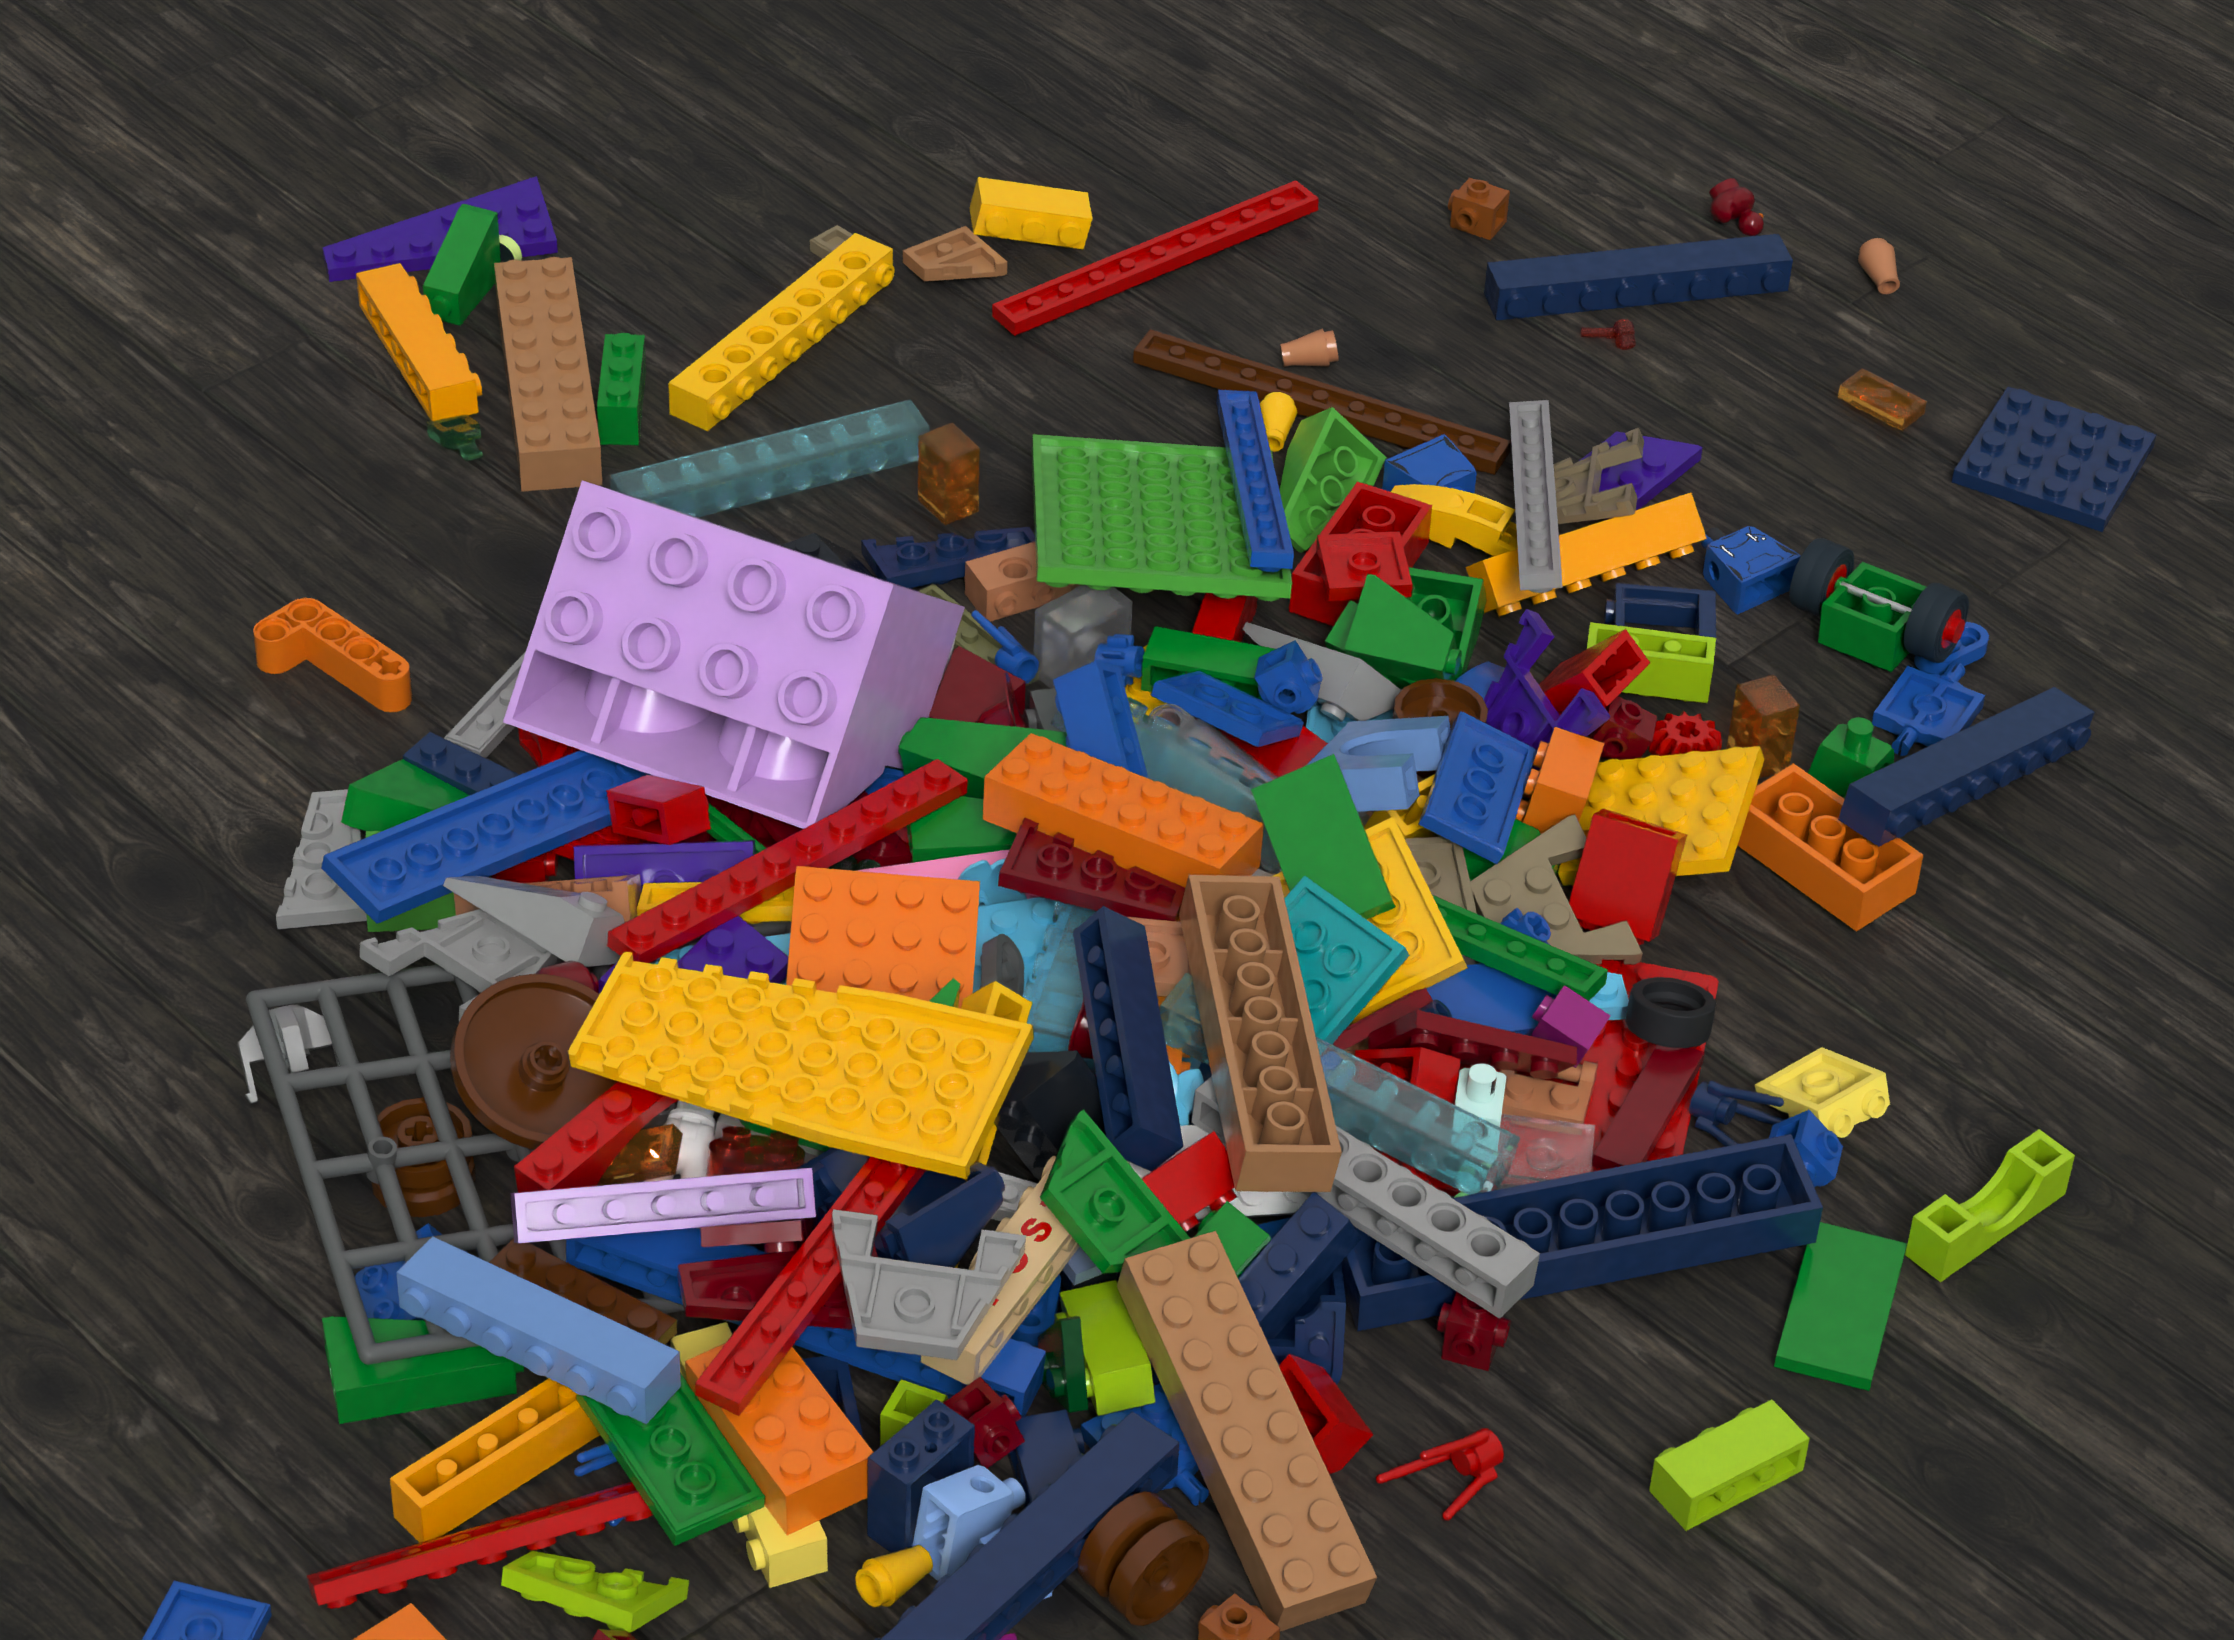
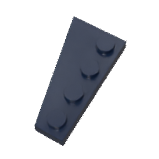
[861,527,1035,589]

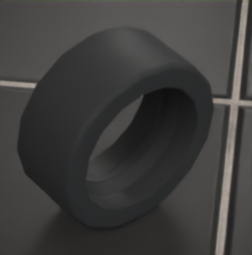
[1625,977,1717,1048]

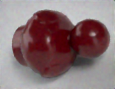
[1709,178,1764,236]

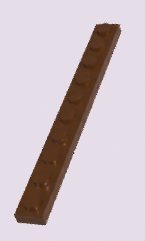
[1133,329,1511,475]

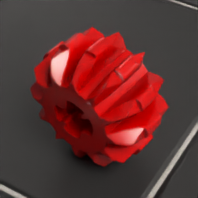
[1648,710,1722,756]

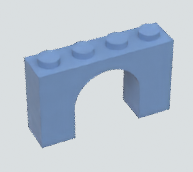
[1307,716,1451,812]

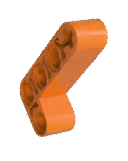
[253,598,412,712]

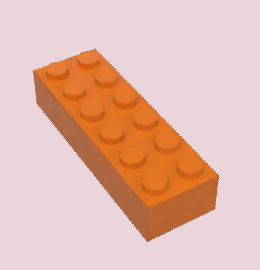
[982,733,1264,888]

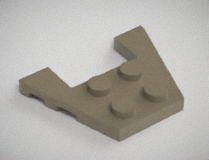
[1554,428,1644,524]
[1470,814,1643,964]

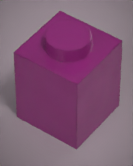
[1531,985,1610,1068]

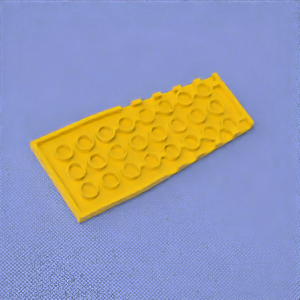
[568,952,1034,1179]

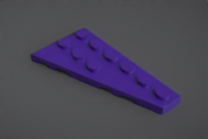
[323,176,558,282]

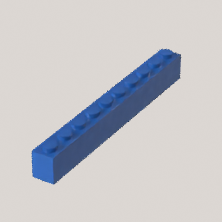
[566,1228,1046,1417]

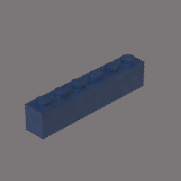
[1073,906,1184,1172]

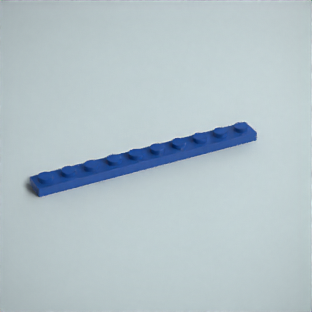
[1216,390,1294,572]

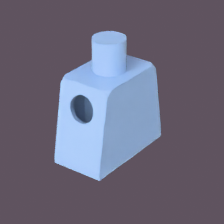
[912,1465,1025,1581]

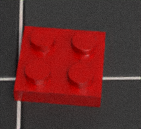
[1316,531,1413,601]

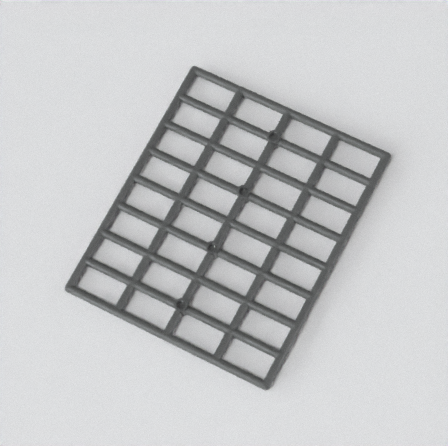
[246,921,791,1365]

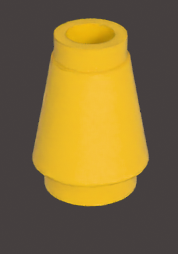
[1260,392,1297,452]
[855,1545,933,1607]

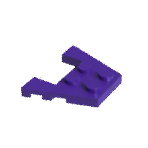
[1484,609,1611,772]
[598,916,788,994]

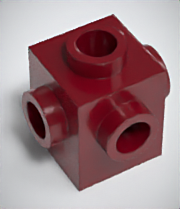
[1589,696,1657,760]
[1437,1292,1511,1371]
[943,1377,1025,1468]

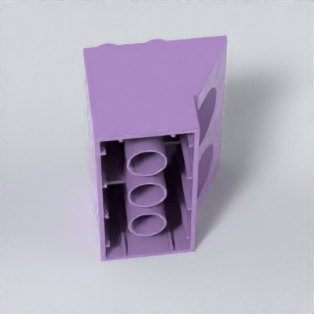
[503,480,965,829]

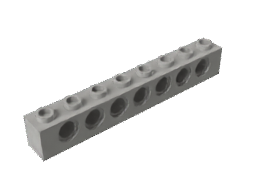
[1191,1076,1540,1319]

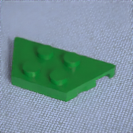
[1040,1109,1190,1274]

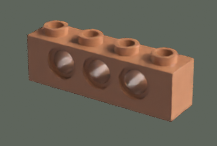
[965,542,1095,621]

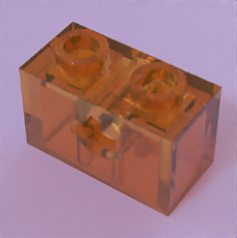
[918,423,980,525]
[1726,674,1800,779]

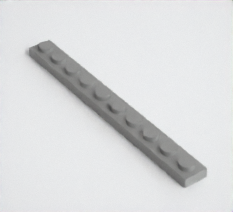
[1509,400,1563,593]

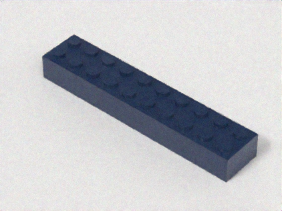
[1341,1134,1823,1331]

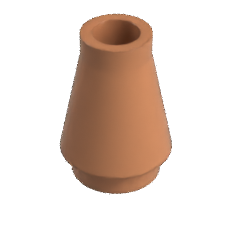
[1858,238,1900,294]
[1280,328,1338,367]

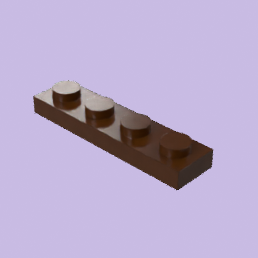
[489,1238,677,1345]

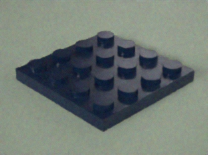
[1952,387,2157,532]

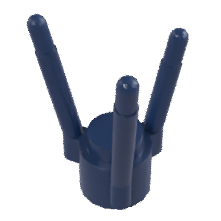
[1689,1080,1784,1147]

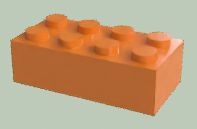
[1737,763,1923,932]
[685,1343,874,1535]

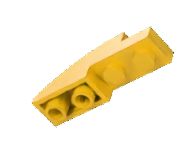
[1391,484,1518,556]

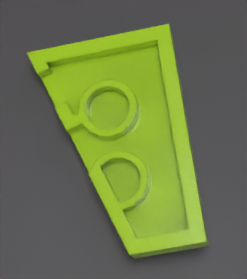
[501,1551,689,1632]

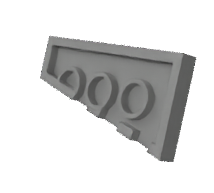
[276,789,367,929]

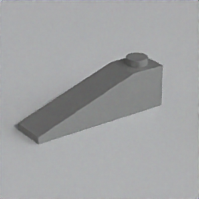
[443,875,625,967]

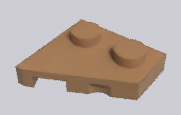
[903,226,1007,282]

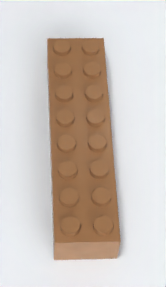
[494,257,602,492]
[1179,875,1342,1192]
[1117,1231,1377,1632]

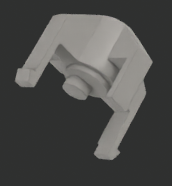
[237,1004,340,1104]

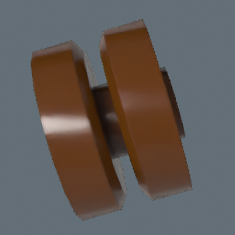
[1393,678,1488,780]
[372,1097,476,1218]
[1078,1491,1209,1626]

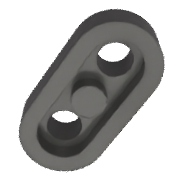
[979,934,1024,997]

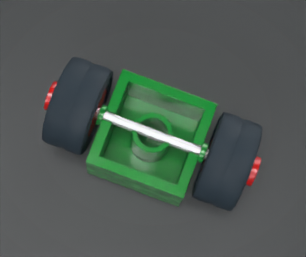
[1789,538,1969,672]

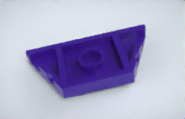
[1579,431,1703,521]

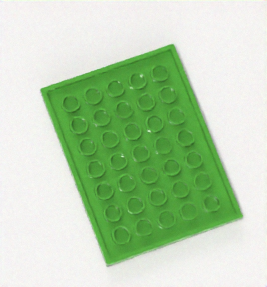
[1031,434,1292,601]

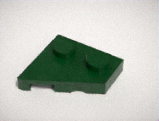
[1037,1316,1088,1413]

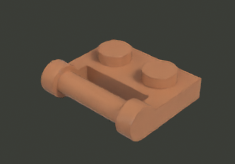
[1500,1061,1598,1134]

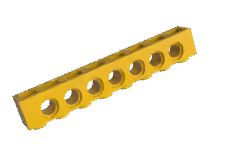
[668,233,895,431]

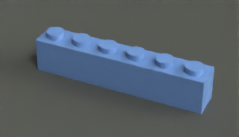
[396,1236,681,1424]

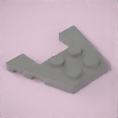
[360,909,557,1021]
[832,1209,1026,1360]

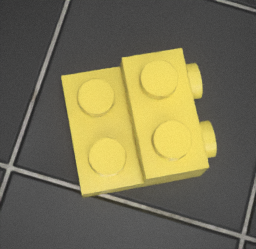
[1755,1047,1890,1138]

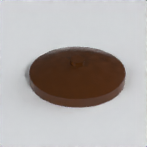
[450,974,618,1150]

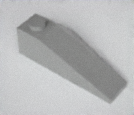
[1242,622,1401,722]

